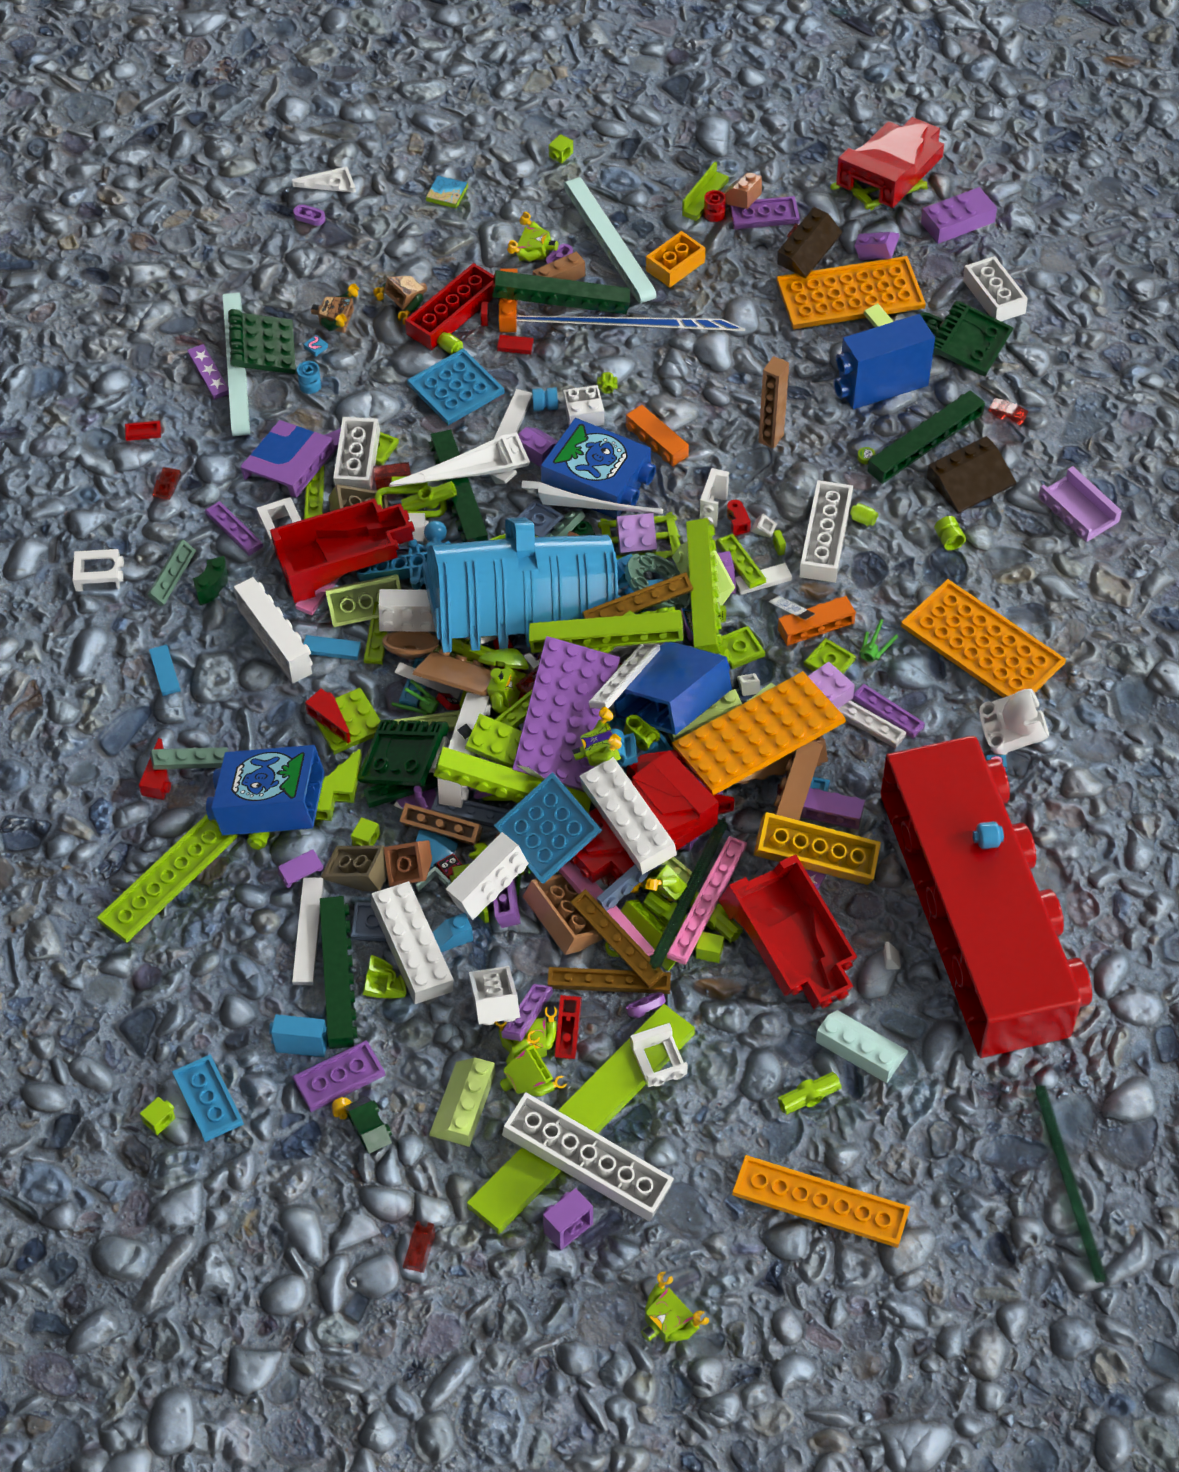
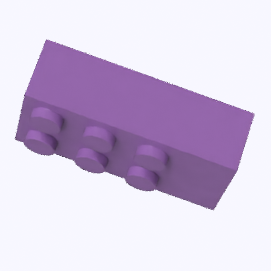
[921,187,997,244]

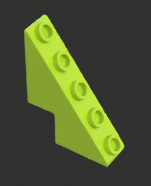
[315,749,362,821]

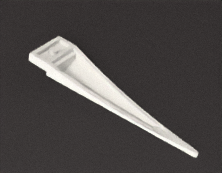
[389,432,530,487]
[521,480,663,514]

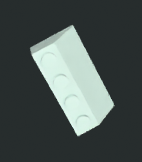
[816,1010,908,1083]

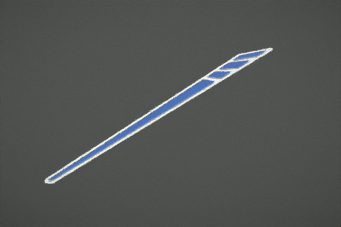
[517,316,745,331]

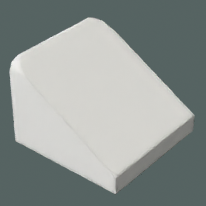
[490,469,517,484]
[751,514,777,538]
[737,673,761,696]
[883,942,901,970]

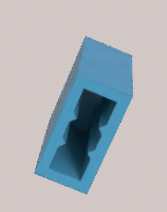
[269,1014,328,1057]

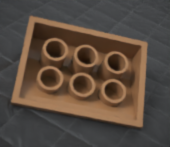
[412,649,502,696]
[522,874,603,955]

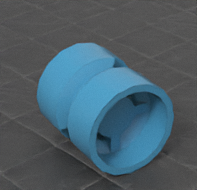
[297,361,322,394]
[532,387,558,411]

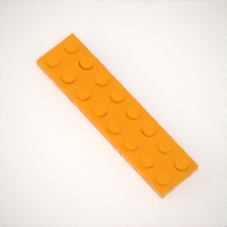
[732,1155,910,1248]

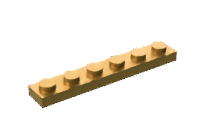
[582,572,693,619]
[571,889,665,988]
[548,967,671,994]

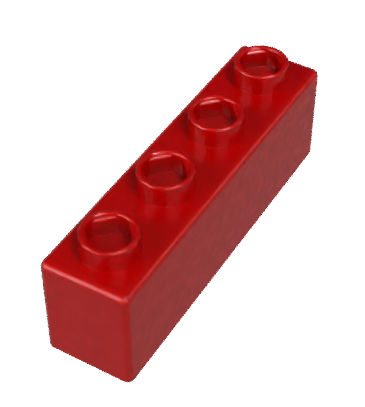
[880,736,1093,1058]

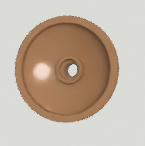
[382,631,439,660]

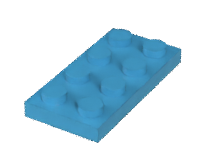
[172,1054,244,1142]

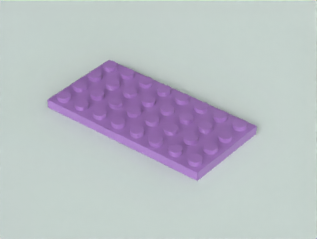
[512,636,620,792]

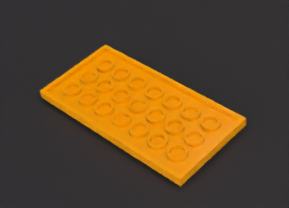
[776,256,926,330]
[901,579,1066,698]
[672,671,846,795]

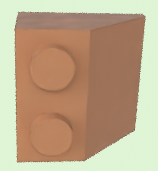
[724,173,762,209]
[383,840,432,887]

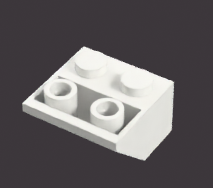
[563,385,604,426]

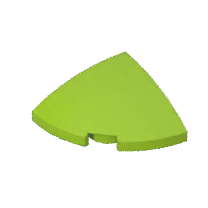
[478,648,529,669]
[362,955,406,999]

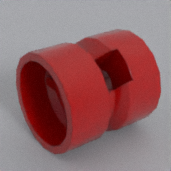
[704,190,726,222]

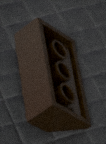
[777,207,842,278]

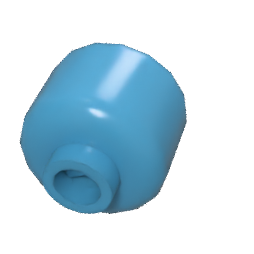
[973,821,1004,849]

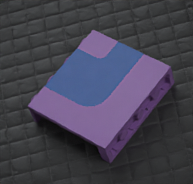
[240,420,335,498]

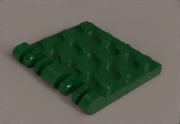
[933,301,1014,377]
[228,309,296,374]
[357,720,449,786]

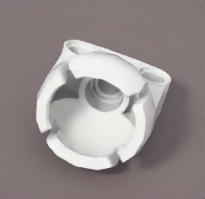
[979,689,1049,755]

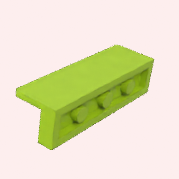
[682,162,729,221]
[620,900,676,971]

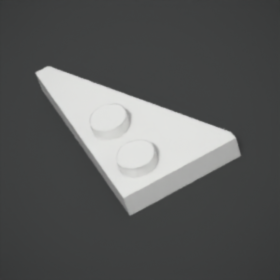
[292,167,356,193]

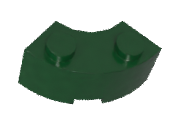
[193,556,228,606]
[344,1096,392,1154]

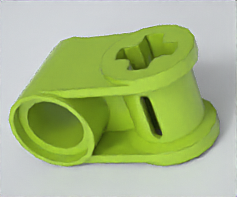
[623,715,660,751]

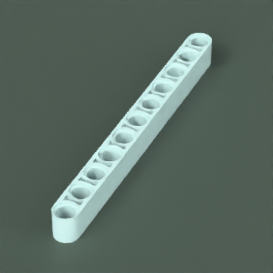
[564,177,656,304]
[223,292,250,436]

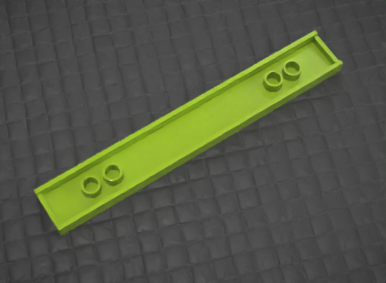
[467,1004,695,1235]

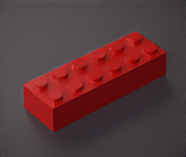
[405,263,494,350]

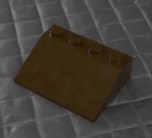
[926,436,1016,513]

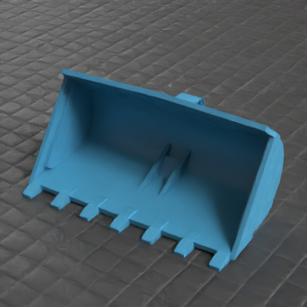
[422,517,621,653]

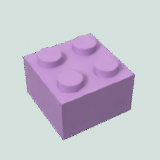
[616,513,657,555]
[808,661,855,709]

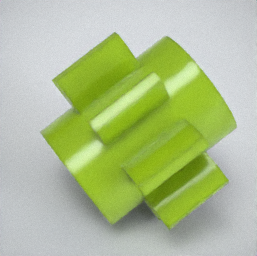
[597,372,618,394]

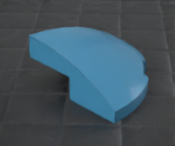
[416,829,458,870]

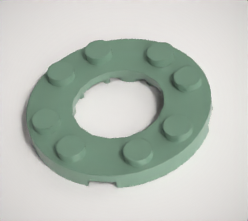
[625,553,691,610]

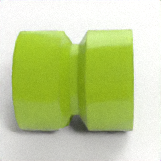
[934,516,966,550]

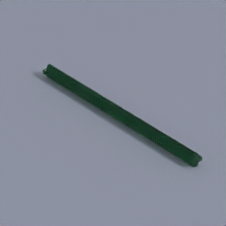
[649,818,728,969]
[1035,1085,1107,1283]

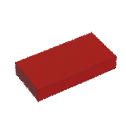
[497,335,534,355]
[125,421,161,441]

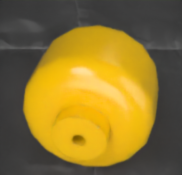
[332,1097,352,1120]

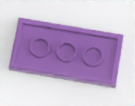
[729,196,800,229]
[292,1040,386,1112]

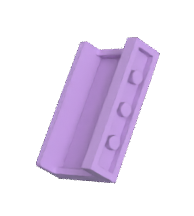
[1038,466,1122,542]

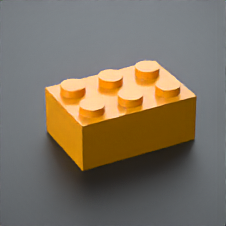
[646,231,705,288]

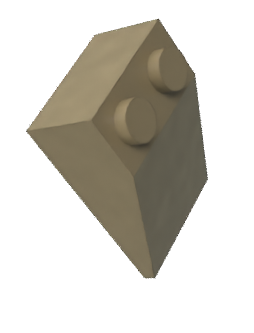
[328,484,388,512]
[321,845,388,891]

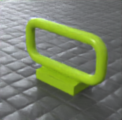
[375,476,447,518]

